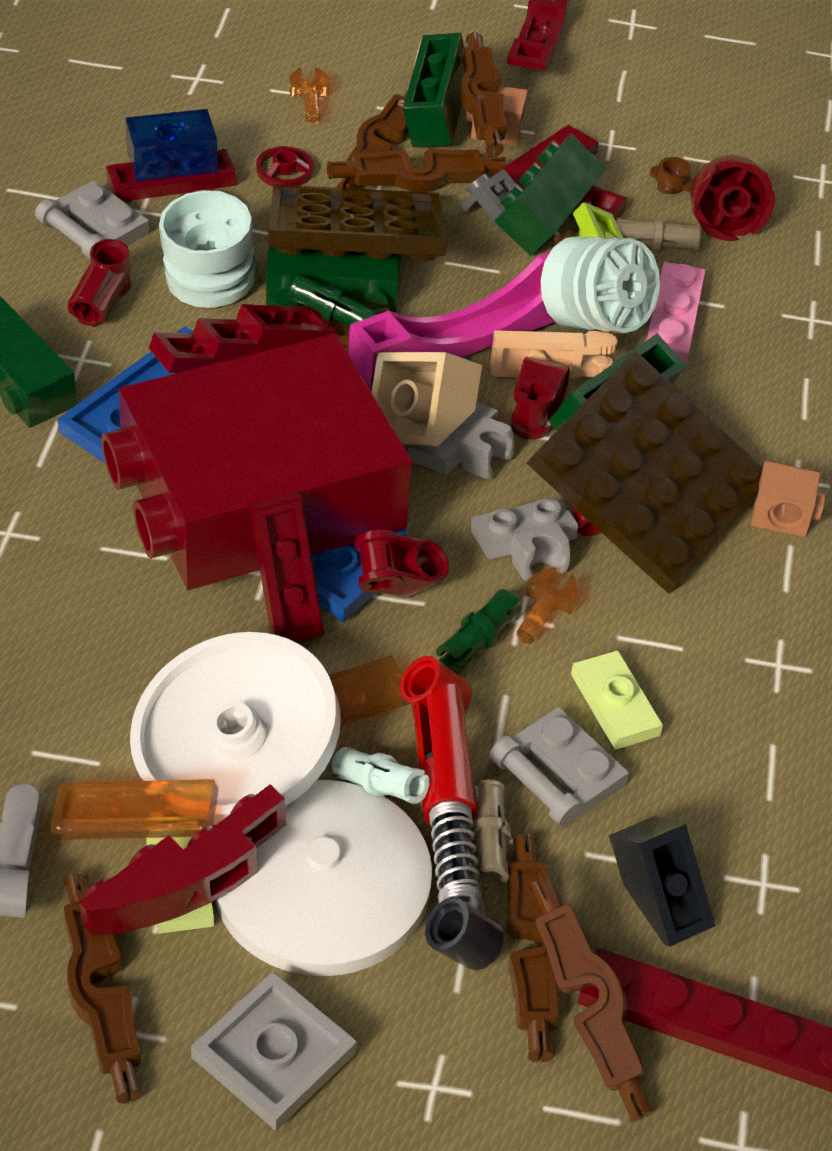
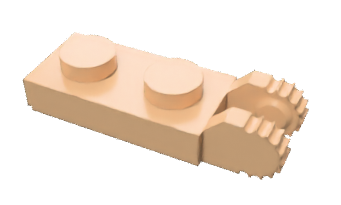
[490,330,618,379]

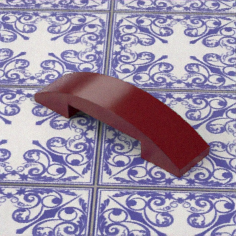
[507,0,570,72]

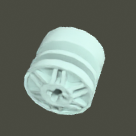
[159,190,256,308]
[541,236,660,333]

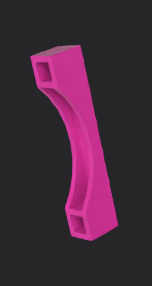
[348,252,555,392]

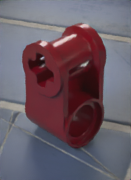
[511,356,570,440]
[354,530,449,598]

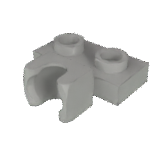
[408,402,514,479]
[471,497,578,582]

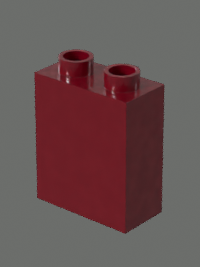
[101,333,412,591]

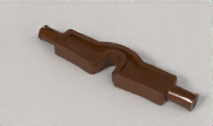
[460,32,507,156]
[336,90,408,189]
[327,148,507,191]
[506,834,559,1062]
[64,872,142,1104]
[529,876,654,1122]

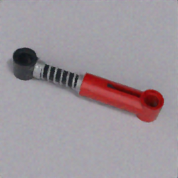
[400,656,504,971]

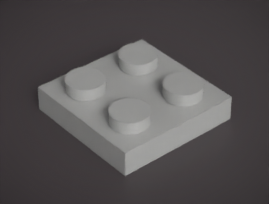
[191,971,357,1131]

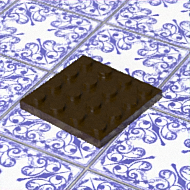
[268,184,447,261]
[526,351,763,594]

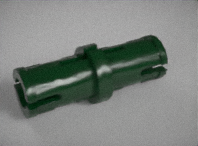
[288,273,380,327]
[436,589,522,672]

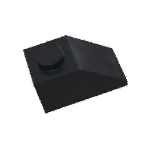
[609,816,716,947]

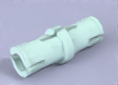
[332,747,430,804]

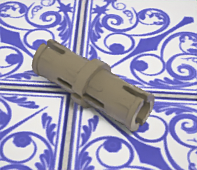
[616,217,700,251]
[469,779,511,888]

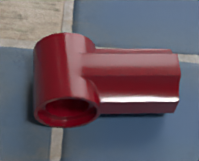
[68,239,131,327]

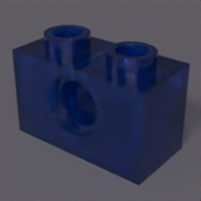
[125,109,218,182]

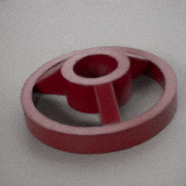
[256,146,313,187]

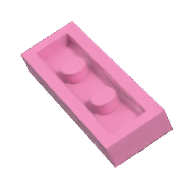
[647,261,706,364]

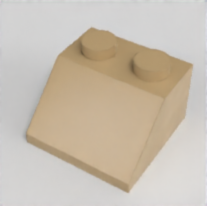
[372,352,482,447]

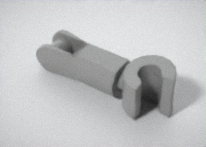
[0,784,41,918]

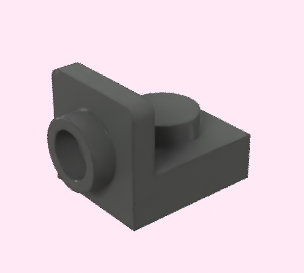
[460,169,516,232]

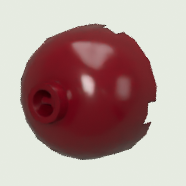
[690,154,776,242]

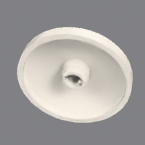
[130,632,341,825]
[215,780,432,976]

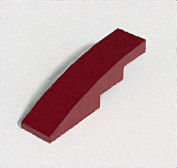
[148,304,336,373]

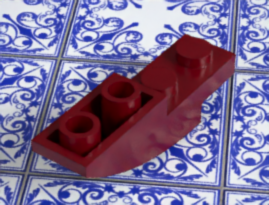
[79,784,286,936]

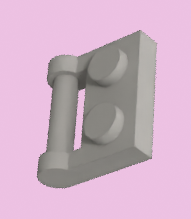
[35,180,149,259]
[489,707,629,827]

